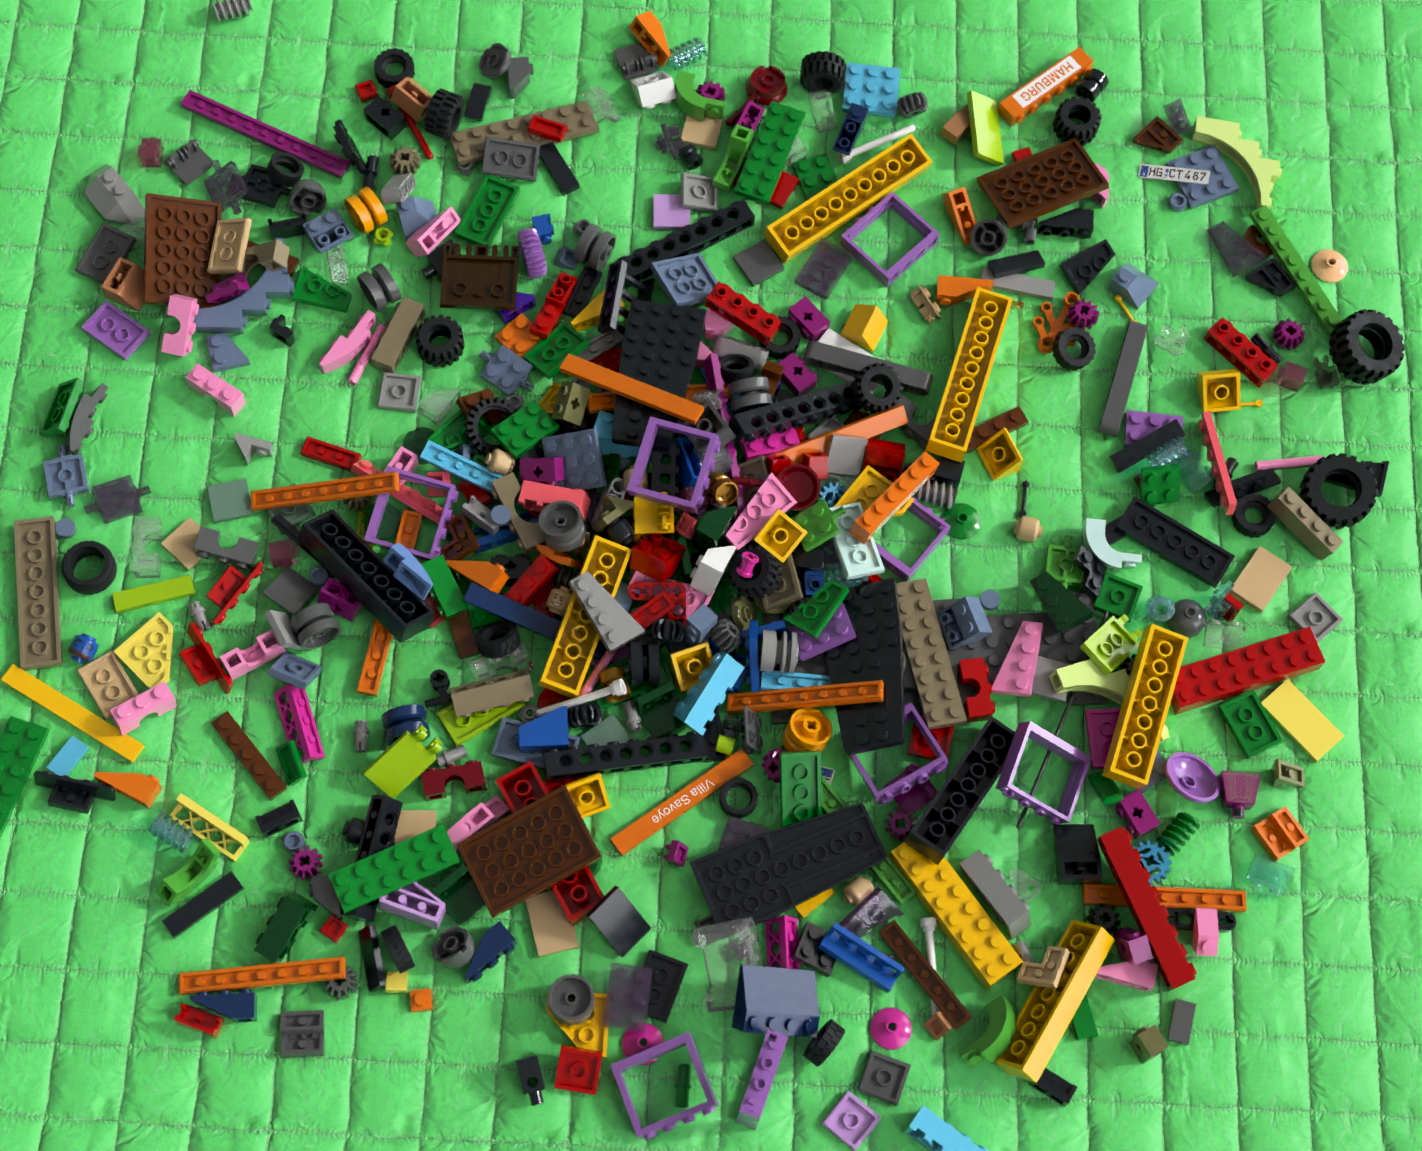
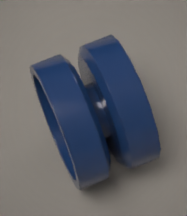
[381,704,430,746]

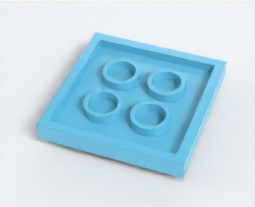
[842,62,900,118]

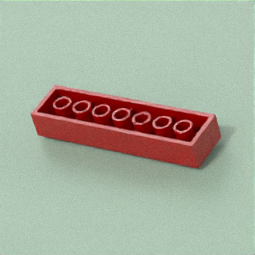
[1170,626,1326,715]
[495,761,604,926]
[1097,826,1197,991]

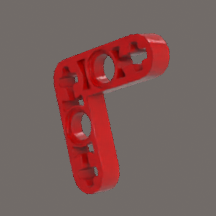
[628,581,686,629]

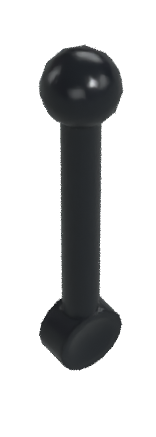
[1018,481,1030,518]

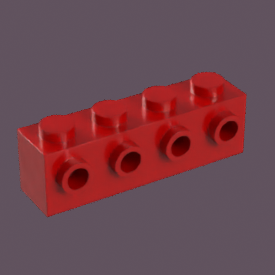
[705,281,782,346]
[1204,317,1278,388]

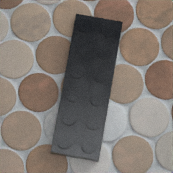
[1115,496,1235,588]

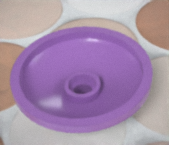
[1165,752,1220,803]

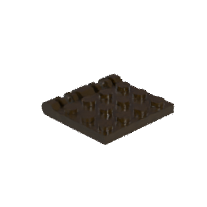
[440,243,520,311]

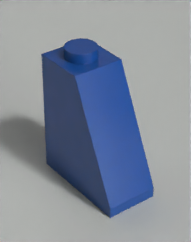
[515,706,569,752]

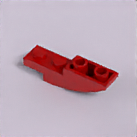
[529,272,578,340]

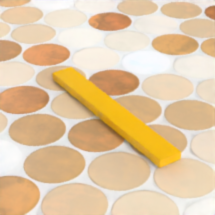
[1,664,145,763]

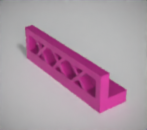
[274,683,325,764]
[765,915,800,969]

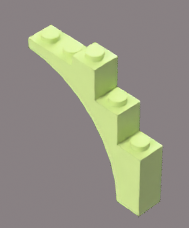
[1191,116,1282,210]
[1049,659,1170,744]

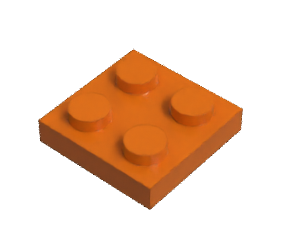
[495,313,543,358]

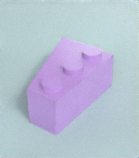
[379,882,446,930]

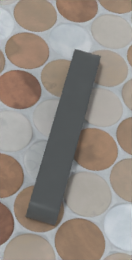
[1098,320,1148,438]
[803,341,933,396]

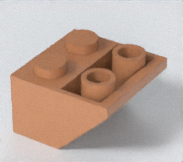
[390,77,433,122]
[101,257,144,312]

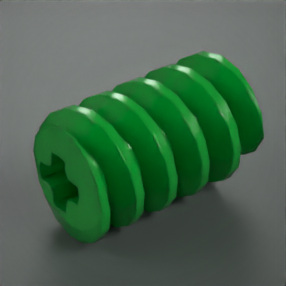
[1156,812,1201,856]

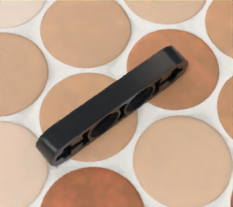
[1166,908,1236,933]

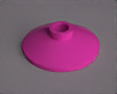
[870,1008,912,1050]
[622,1023,664,1065]

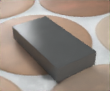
[1167,999,1196,1045]

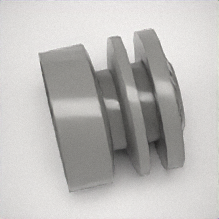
[759,630,799,674]

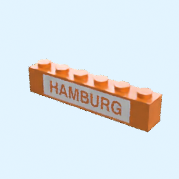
[998,47,1094,126]
[849,451,940,545]

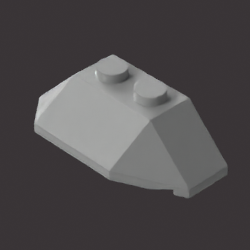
[84,164,145,226]

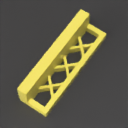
[169,793,250,862]

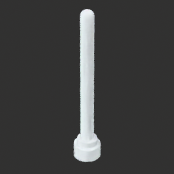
[837,125,916,165]
[536,679,627,717]
[920,917,940,1016]

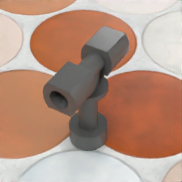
[996,214,1038,245]

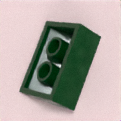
[694,506,738,549]

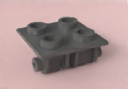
[613,43,659,80]
[164,139,216,186]
[741,705,763,754]

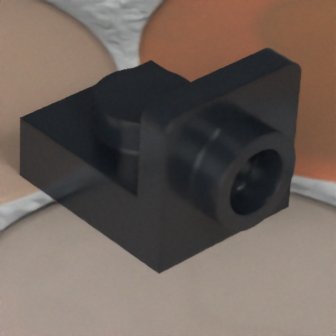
[270,314,295,347]

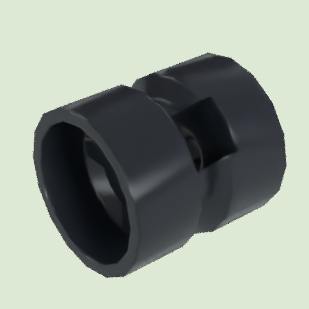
[1075,69,1109,103]

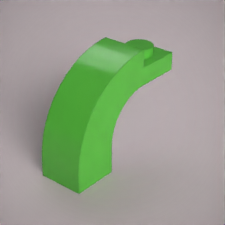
[675,71,725,121]
[712,124,754,192]
[155,838,221,907]
[958,995,1017,1067]

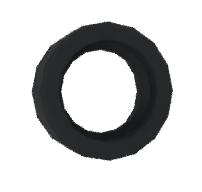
[266,152,304,187]
[719,354,754,384]
[719,778,758,819]

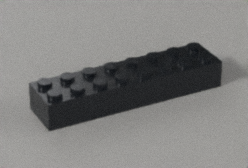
[298,509,435,643]
[904,716,1015,865]

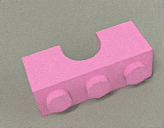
[161,294,199,357]
[185,363,246,417]
[220,629,286,681]
[110,681,177,736]

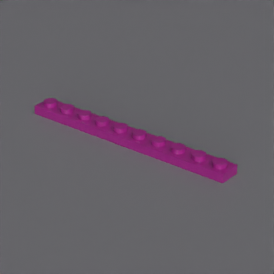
[180,90,350,179]
[703,353,746,526]

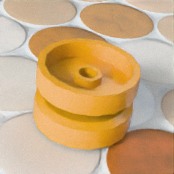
[343,186,388,235]
[782,708,832,753]

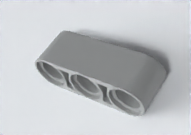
[381,173,416,204]
[712,334,769,370]
[590,478,627,533]

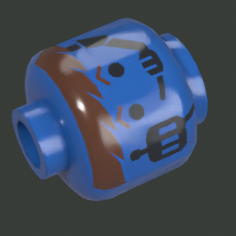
[68,633,99,664]

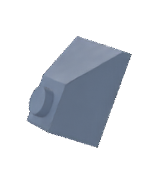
[396,196,437,241]
[1107,262,1159,310]

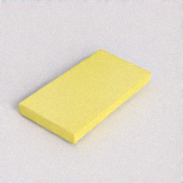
[1261,679,1344,763]

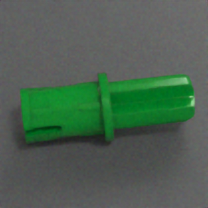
[675,1064,692,1108]

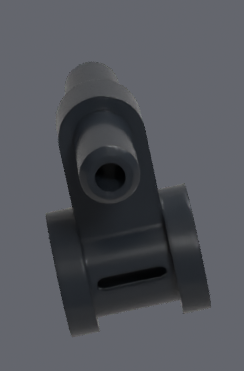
[424,669,452,708]

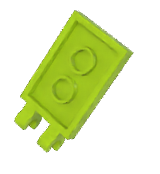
[1080,614,1142,676]
[364,725,442,798]

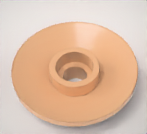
[1311,250,1348,283]

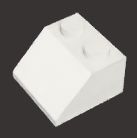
[630,71,677,109]
[690,546,737,597]

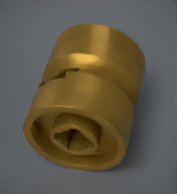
[706,472,739,505]
[599,667,631,703]

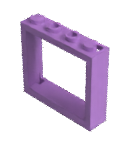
[840,192,940,287]
[627,416,721,513]
[364,466,459,561]
[875,496,951,582]
[841,703,949,805]
[996,721,1092,825]
[736,1029,788,1130]
[611,1032,719,1140]

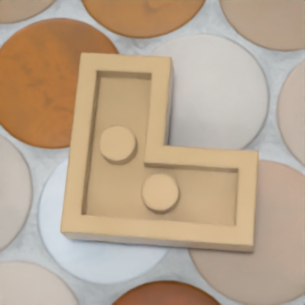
[1017,946,1070,989]

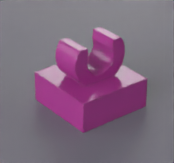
[662,840,688,867]

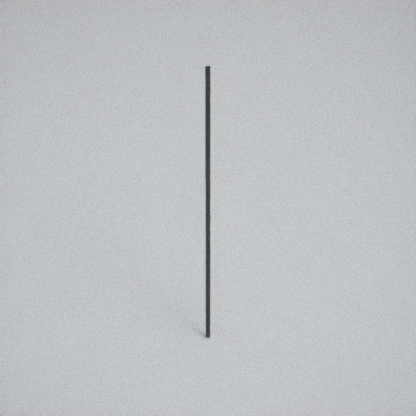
[1016,611,1109,829]

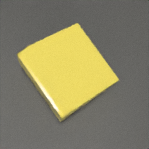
[385,971,408,993]

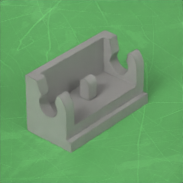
[462,495,502,536]

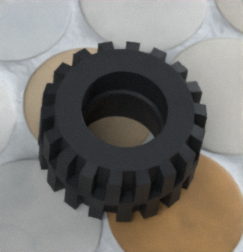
[800,51,846,95]
[424,88,464,139]
[1053,96,1102,146]
[415,315,464,367]
[851,363,903,413]
[728,545,782,599]

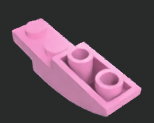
[319,310,376,374]
[447,795,510,854]

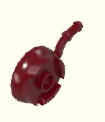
[725,66,788,126]
[732,464,821,511]

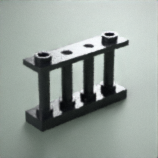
[597,260,655,335]

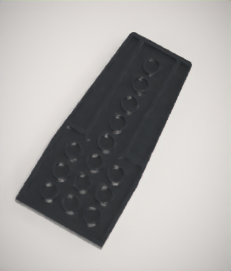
[612,299,706,451]
[825,578,905,755]
[690,803,887,939]

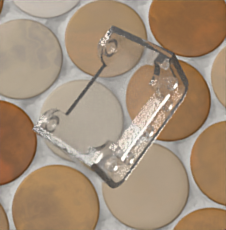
[692,917,762,1012]

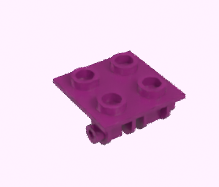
[884,763,938,815]

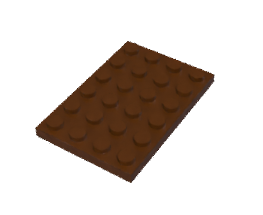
[977,138,1109,229]
[143,193,221,309]
[457,785,603,918]

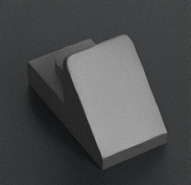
[234,433,275,465]

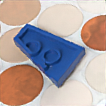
[745,620,760,692]

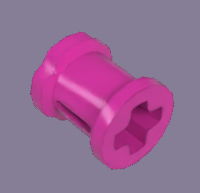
[736,551,759,578]

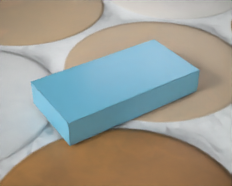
[46,736,90,776]

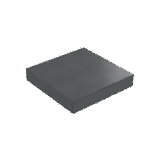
[733,239,784,287]
[857,1050,911,1106]

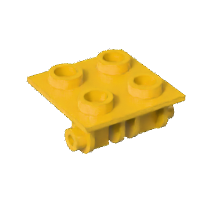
[634,492,674,534]

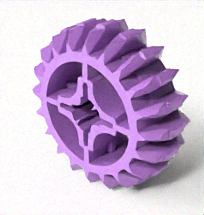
[517,228,547,279]

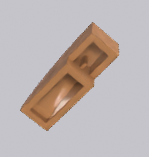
[941,104,971,145]

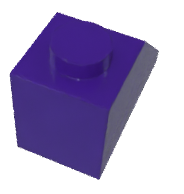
[494,292,536,325]

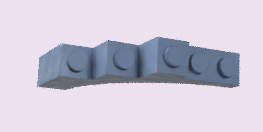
[195,238,294,333]

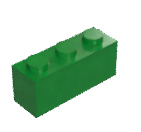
[421,554,468,621]

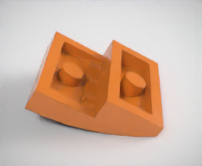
[536,544,584,570]
[1250,806,1310,862]

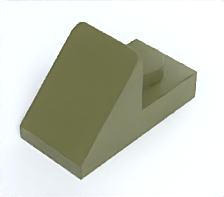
[595,496,635,531]
[1272,759,1305,788]

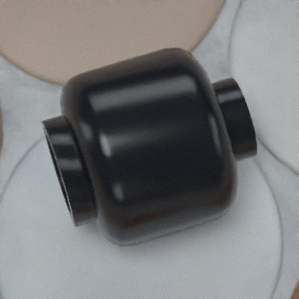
[606,517,635,546]
[342,817,365,846]

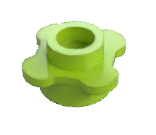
[373,227,394,247]

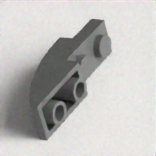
[65,383,108,455]

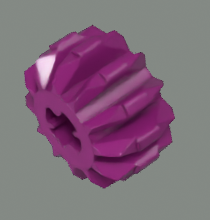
[696,80,726,101]
[1067,298,1099,330]
[1272,318,1305,351]
[761,748,789,783]
[884,807,918,841]
[288,845,324,881]

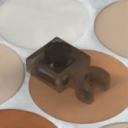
[1313,355,1340,389]

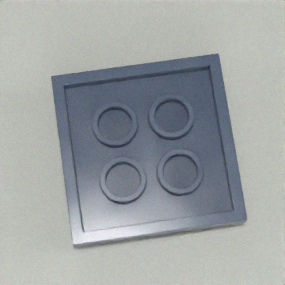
[1165,145,1240,210]
[650,253,718,306]
[541,428,607,490]

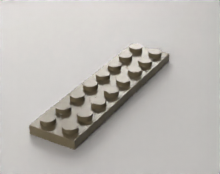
[450,100,599,166]
[738,455,803,611]
[14,516,63,670]
[896,578,967,730]

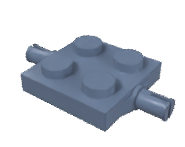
[479,344,535,396]
[43,445,89,508]

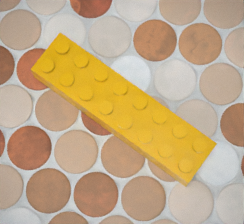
[537,535,632,698]
[1102,624,1188,789]
[888,842,1023,990]
[994,920,1115,1083]

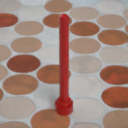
[386,85,433,160]

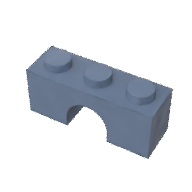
[683,603,718,648]

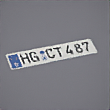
[1138,164,1210,184]

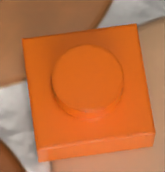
[410,988,433,1013]

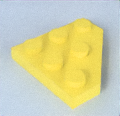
[113,612,174,689]

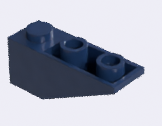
[832,103,869,156]
[465,921,516,984]
[190,989,257,1023]

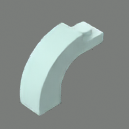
[1083,518,1142,571]

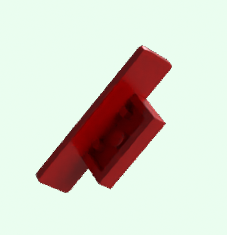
[205,561,264,626]
[179,622,233,694]

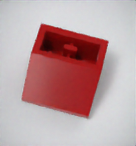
[862,438,905,483]
[630,533,686,583]

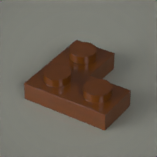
[456,388,507,427]
[440,514,480,561]

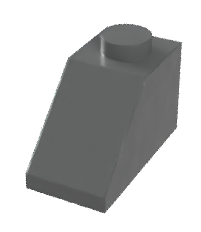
[507,57,533,99]
[309,875,343,919]

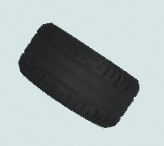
[61,541,117,595]

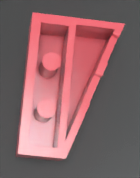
[518,480,591,521]

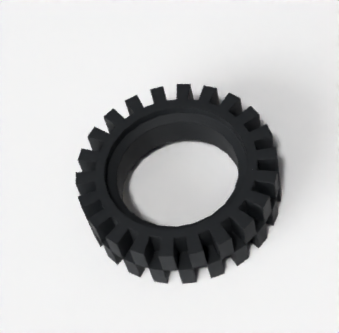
[463,397,520,457]

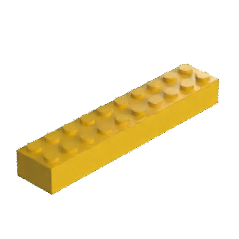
[763,133,933,264]
[925,287,1013,463]

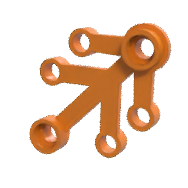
[1032,292,1081,354]

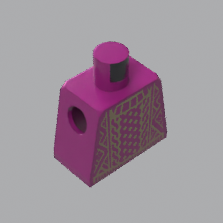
[1218,770,1260,819]

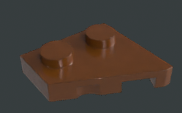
[1132,116,1183,154]

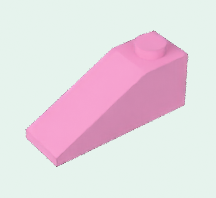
[405,206,461,257]
[1095,960,1158,992]

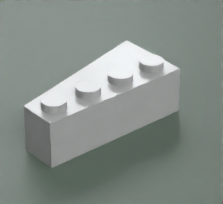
[569,571,645,653]
[960,850,1032,939]

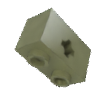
[552,382,591,426]
[1129,1025,1169,1064]

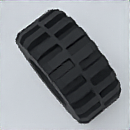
[1329,309,1405,385]
[1299,453,1378,529]

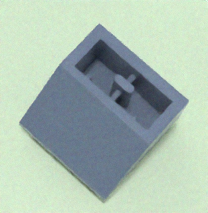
[303,208,354,254]
[936,596,993,650]

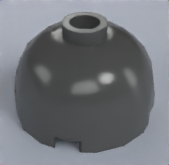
[289,179,327,216]
[970,219,1008,256]
[1165,599,1206,639]
[432,926,475,969]

